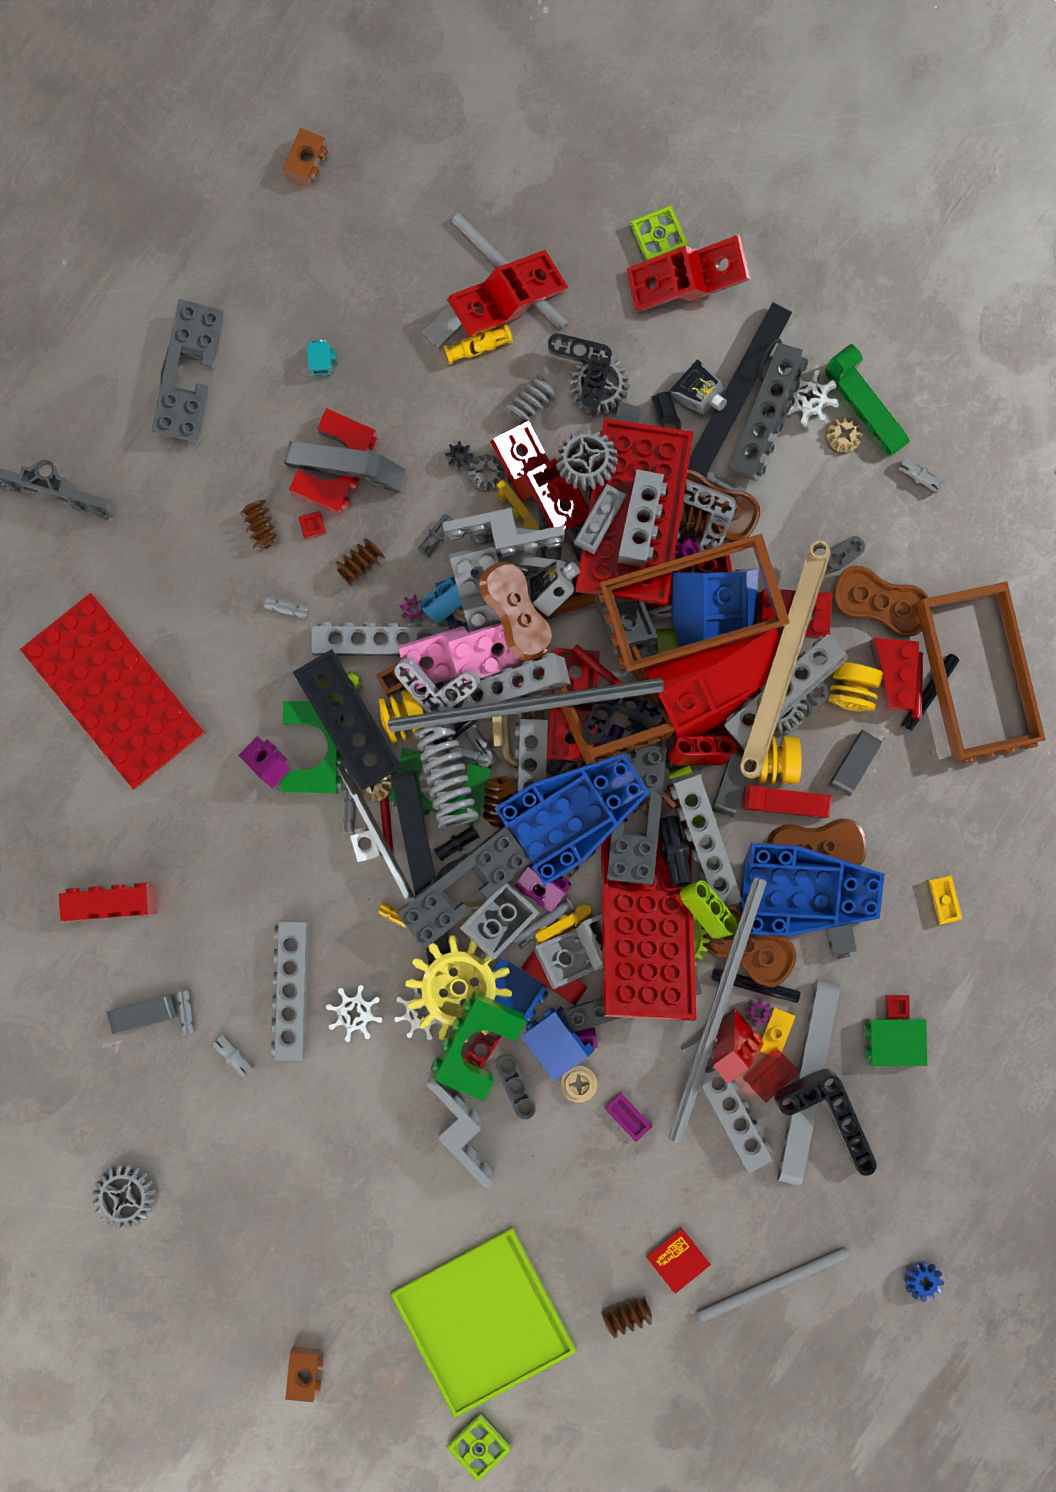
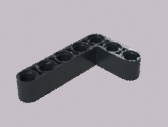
[774,1068,877,1176]

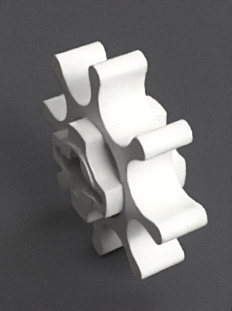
[787,370,839,427]
[326,985,383,1042]
[394,988,443,1040]

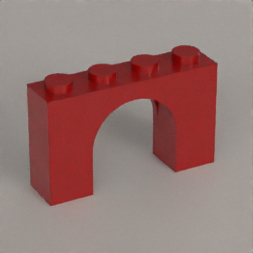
[289,408,379,515]

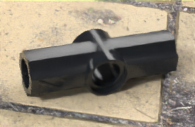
[651,391,682,430]
[659,816,693,888]

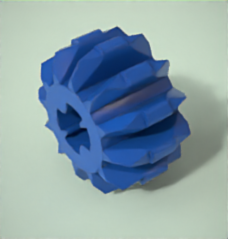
[904,1261,944,1302]

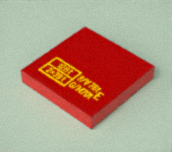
[646,1227,711,1294]

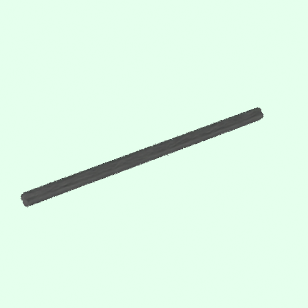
[388,678,664,732]

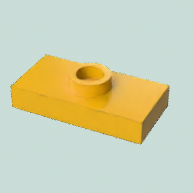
[928,875,963,925]
[760,1007,796,1059]

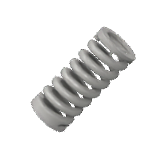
[414,723,479,829]

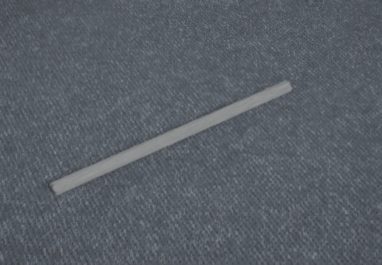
[669,877,766,1143]

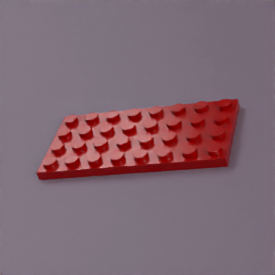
[575,418,694,606]
[20,593,205,790]
[601,834,697,1021]

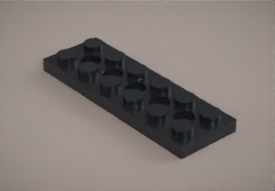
[293,649,402,791]

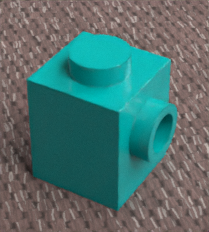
[307,339,336,376]

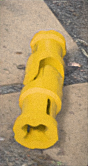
[443,324,513,365]

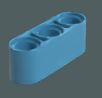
[420,569,478,623]

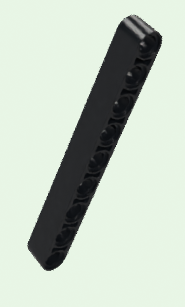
[688,302,792,477]
[391,769,450,965]

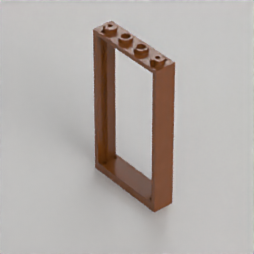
[597,533,790,674]
[915,582,1046,764]
[534,593,675,765]

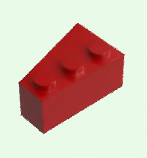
[869,638,919,712]
[713,1009,764,1084]

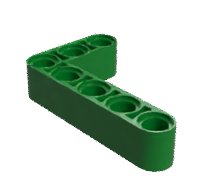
[825,344,910,456]

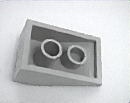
[460,882,539,961]

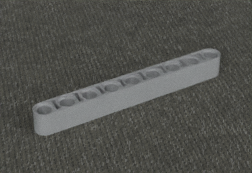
[777,979,840,1186]

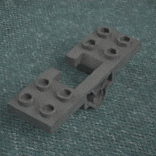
[151,299,224,443]
[0,460,116,518]
[566,524,658,650]
[607,746,667,885]
[395,826,532,949]

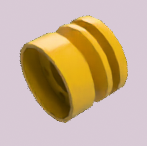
[827,662,883,711]
[378,689,426,744]
[754,736,801,784]

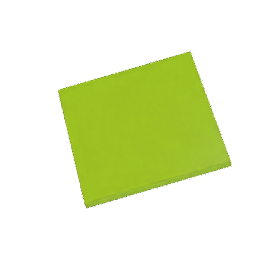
[390,1227,577,1419]

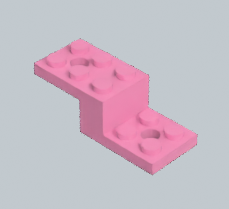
[397,622,525,689]

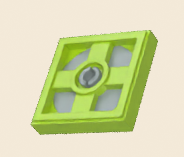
[630,205,688,261]
[446,1414,512,1482]

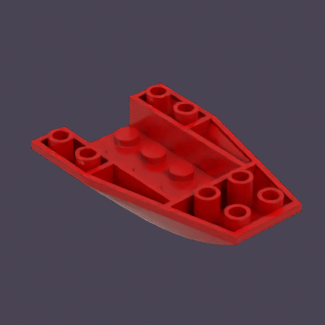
[643,629,781,741]

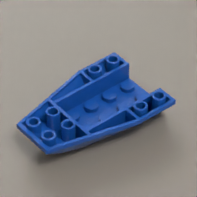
[672,568,758,647]
[494,753,650,886]
[740,843,885,936]

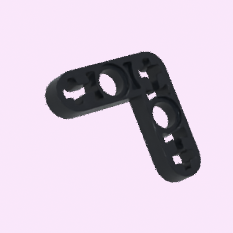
[548,333,612,410]
[582,684,664,744]

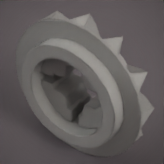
[468,454,504,490]

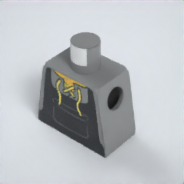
[670,359,727,414]
[529,561,580,617]

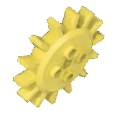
[405,935,512,1042]

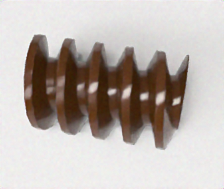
[240,500,281,551]
[678,503,710,539]
[335,538,386,587]
[483,776,514,828]
[601,1295,652,1338]

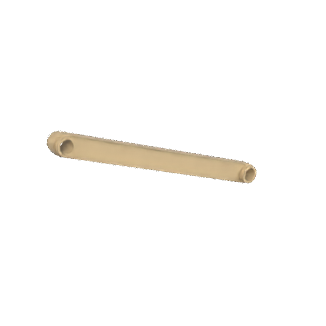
[740,540,831,779]

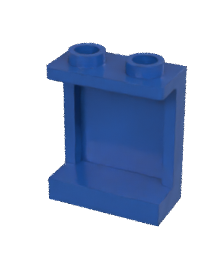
[492,957,548,1024]
[521,1006,595,1081]

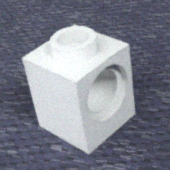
[350,827,381,862]

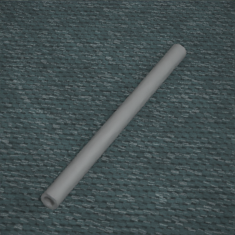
[451,213,568,331]
[697,1247,849,1322]

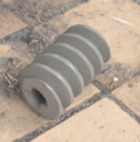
[506,374,556,422]

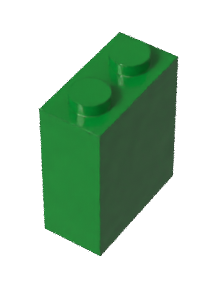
[863,1018,927,1067]

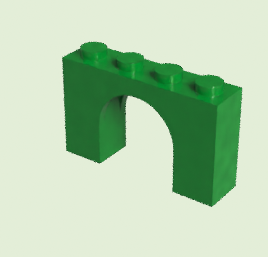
[281,701,344,794]
[389,747,491,826]
[431,991,526,1102]

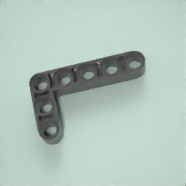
[284,441,406,493]

